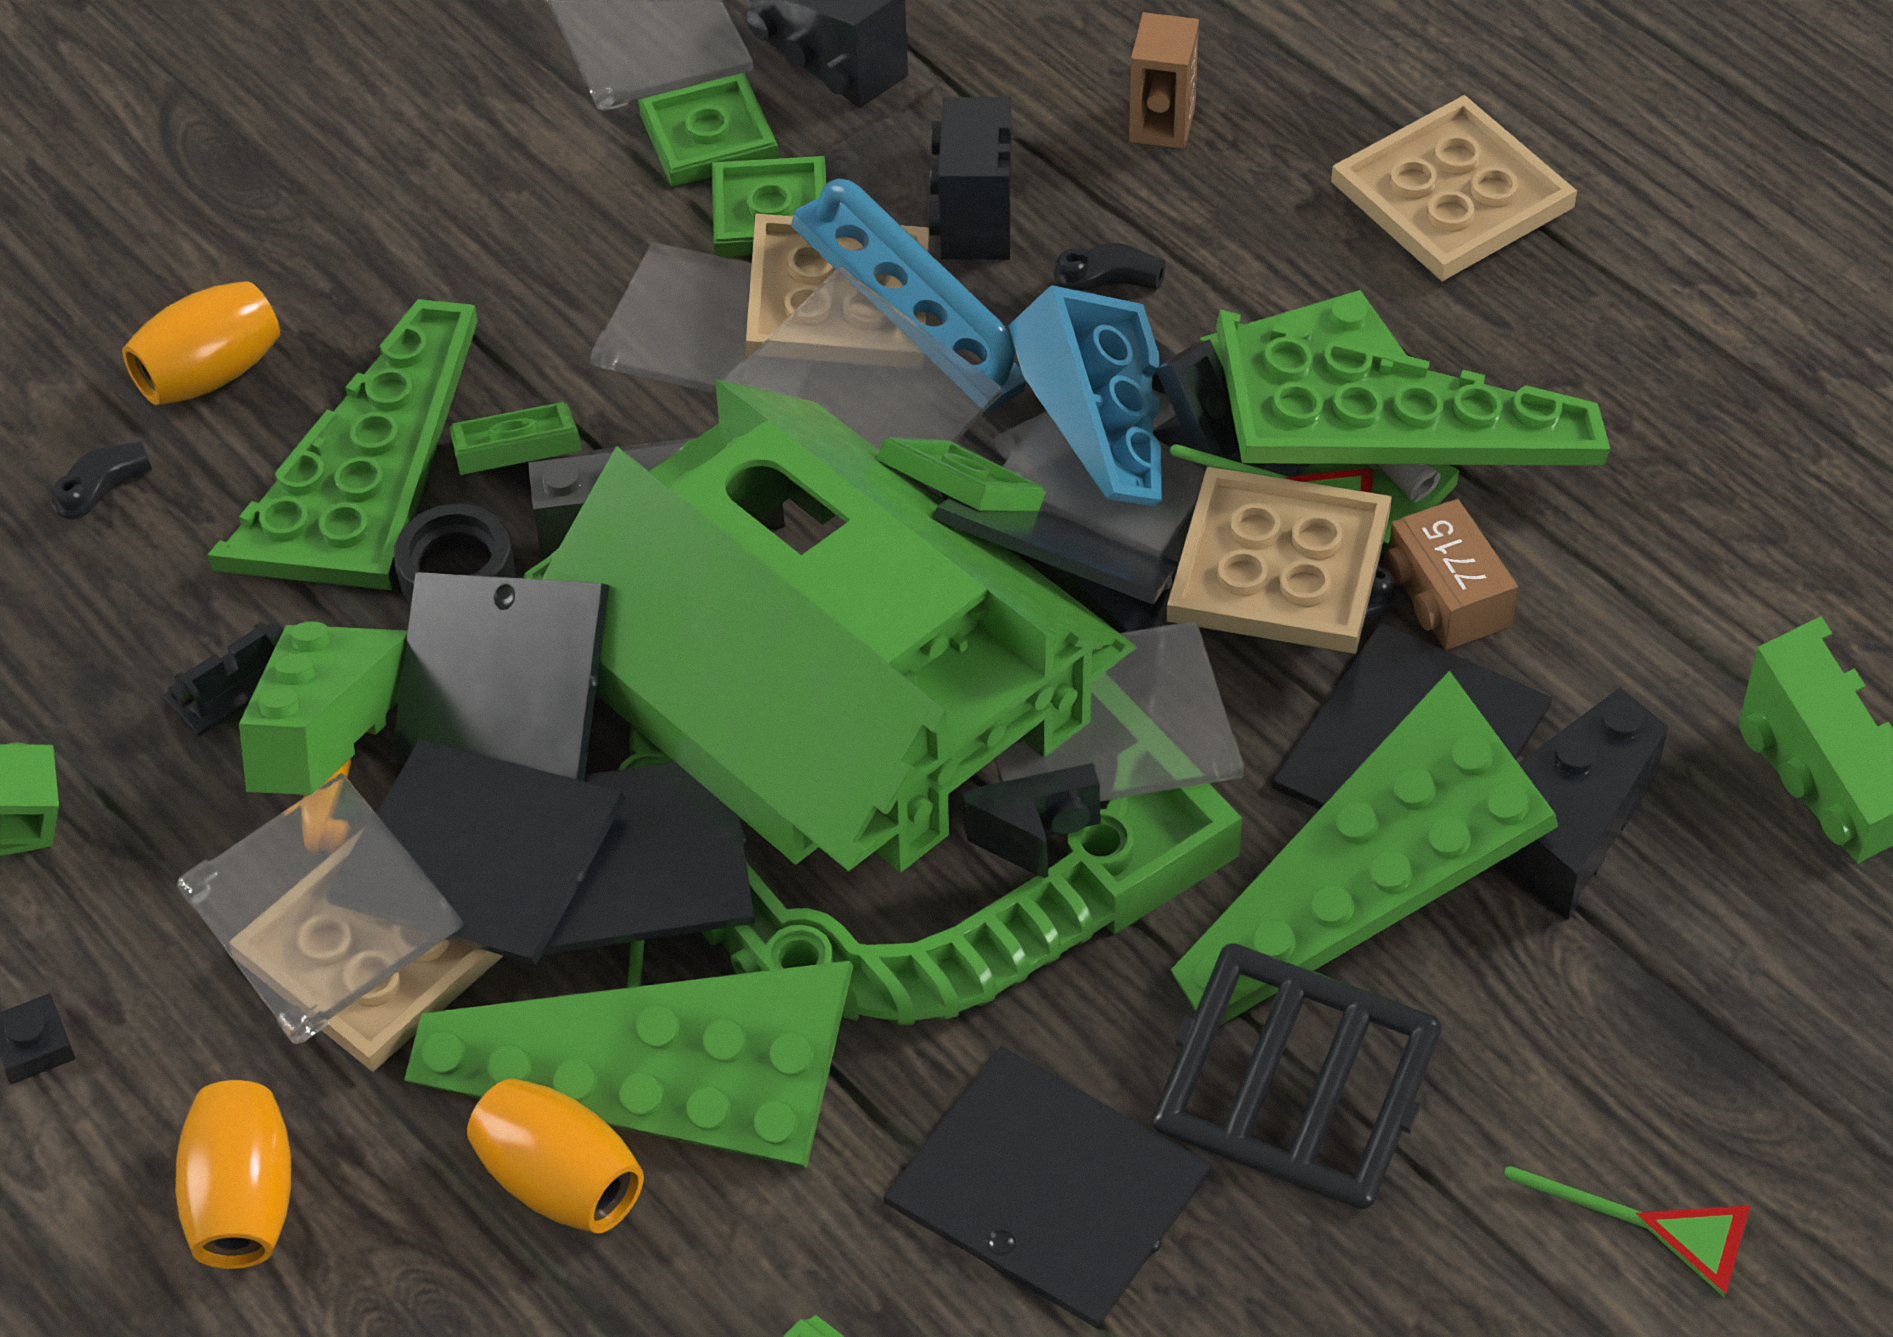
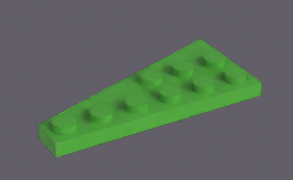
[207,299,478,590]
[1216,309,1610,466]
[1171,671,1558,1026]
[404,961,853,1168]

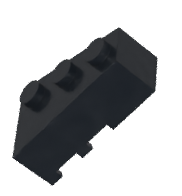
[746,0,908,108]
[929,97,1012,259]
[1501,687,1668,920]

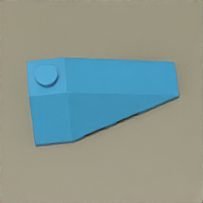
[1008,285,1162,507]

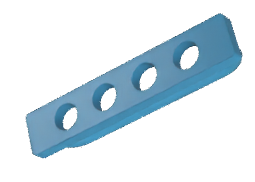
[791,178,1027,412]

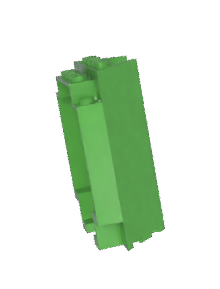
[541,379,1137,873]

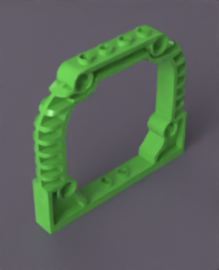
[618,674,1242,1025]

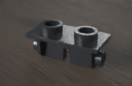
[162,620,284,736]

